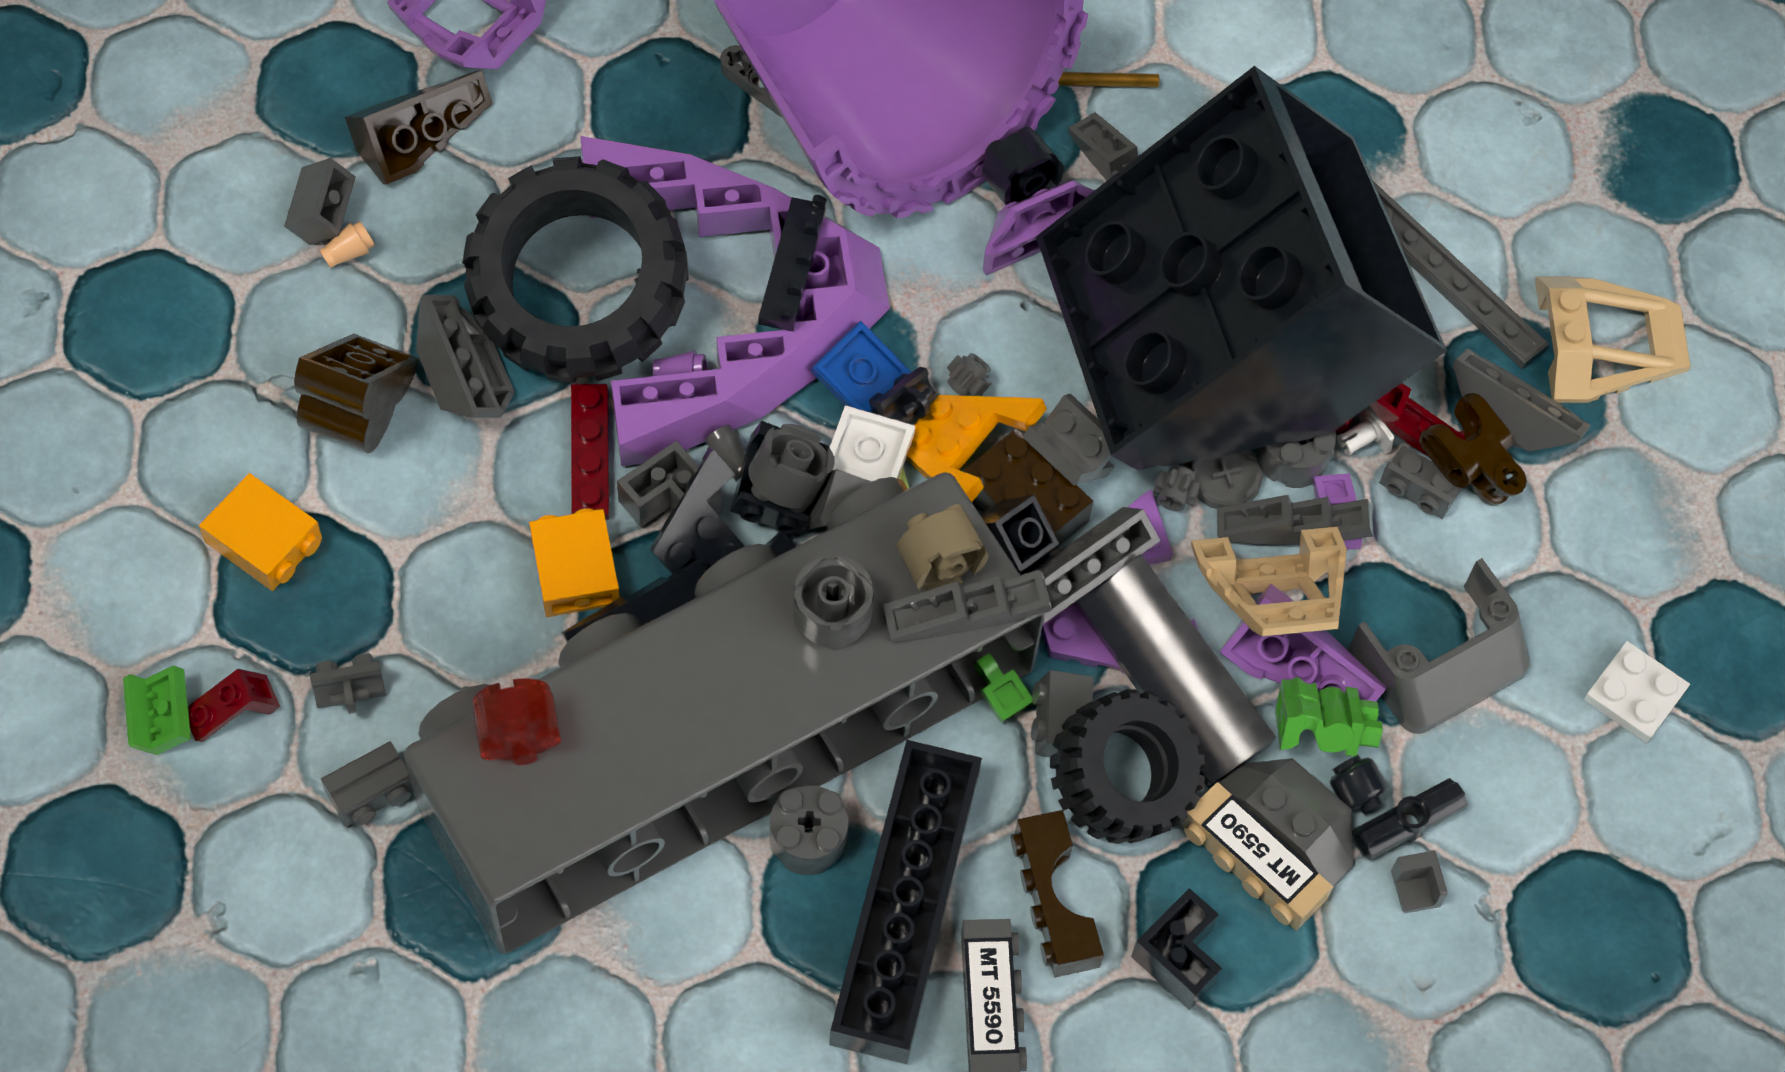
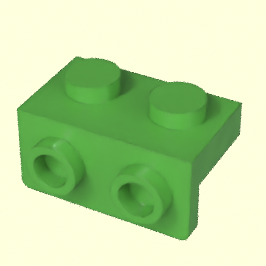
[123,665,191,755]

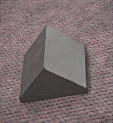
[805,469,872,530]

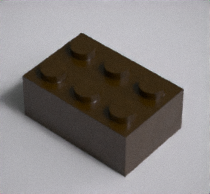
[963,428,1094,565]

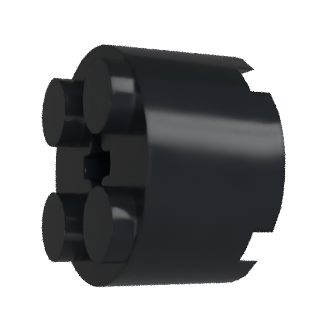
[982,126,1064,205]

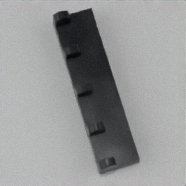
[758,195,827,332]

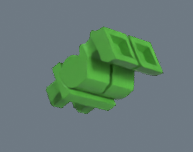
[1275,677,1383,756]

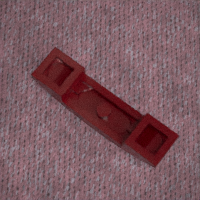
[1370,383,1464,457]

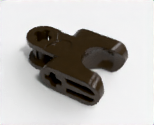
[1419,393,1527,506]

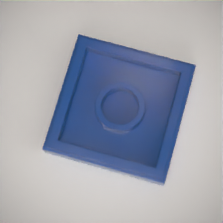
[810,321,911,412]

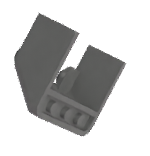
[1348,558,1530,734]

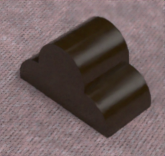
[294,333,420,453]

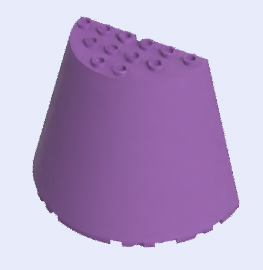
[714,0,1088,218]

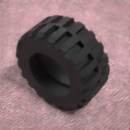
[1050,689,1206,844]

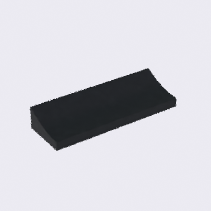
[1075,554,1276,788]

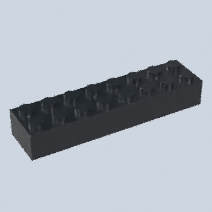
[829,739,982,1064]

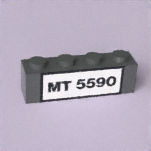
[961,919,1027,1072]

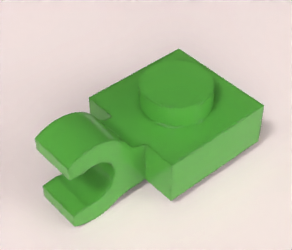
[974,653,1033,724]

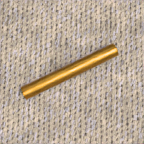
[1058,72,1159,88]

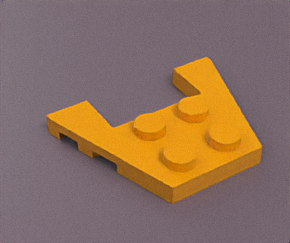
[906,395,1047,502]

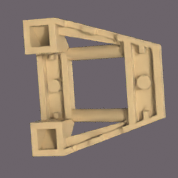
[1535,276,1691,403]
[1191,527,1347,636]

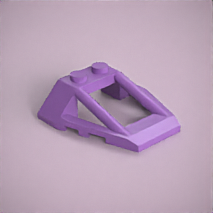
[387,0,546,69]

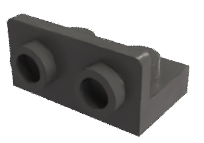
[1379,445,1462,520]

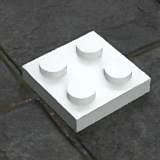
[830,405,915,481]
[1584,641,1690,743]

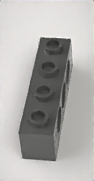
[1029,507,1160,623]

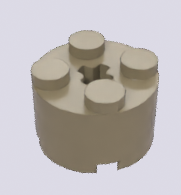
[896,504,989,591]

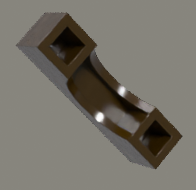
[1010,810,1104,978]

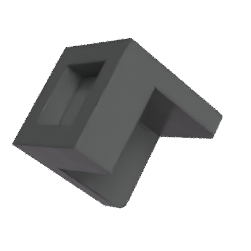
[1391,850,1448,913]

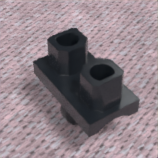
[869,366,937,423]

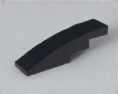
[561,559,707,642]

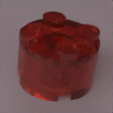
[472,678,561,765]

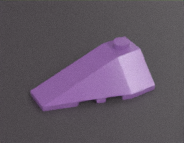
[1220,583,1386,702]

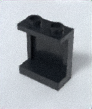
[730,421,830,536]

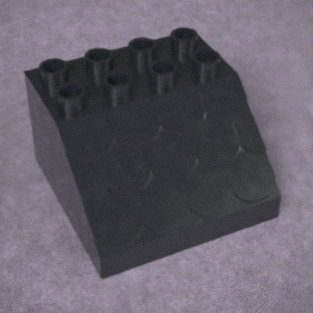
[1036,66,1447,470]

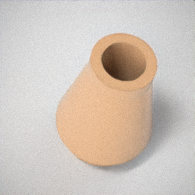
[319,221,375,268]

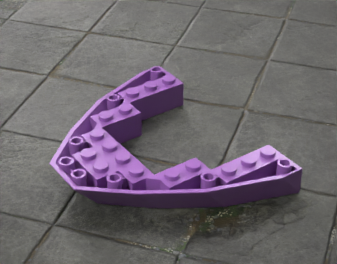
[580,136,890,466]

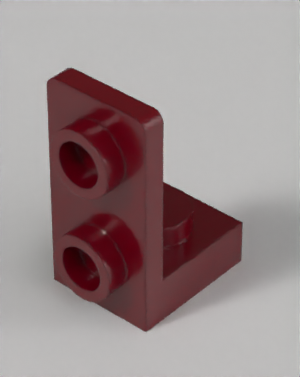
[188,669,281,742]

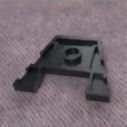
[649,448,796,575]

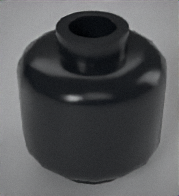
[1330,754,1388,814]

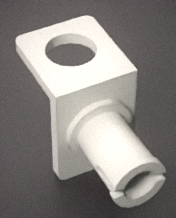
[1337,406,1394,456]

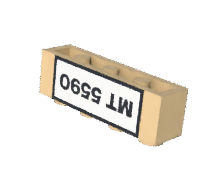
[1182,782,1333,931]

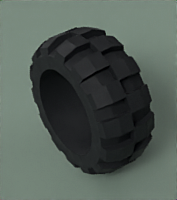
[462,156,689,383]

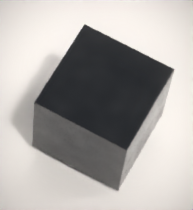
[980,495,1059,572]

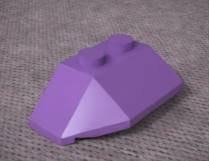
[983,180,1094,276]

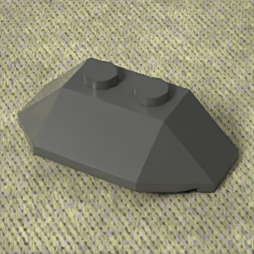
[416,295,515,418]
[1453,348,1591,452]
[1218,758,1353,887]

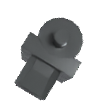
[310,653,386,714]

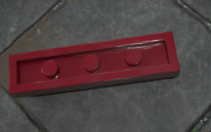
[571,384,609,520]

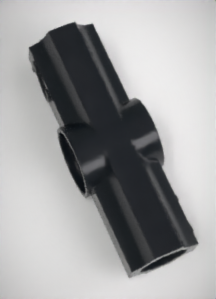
[1352,778,1468,861]

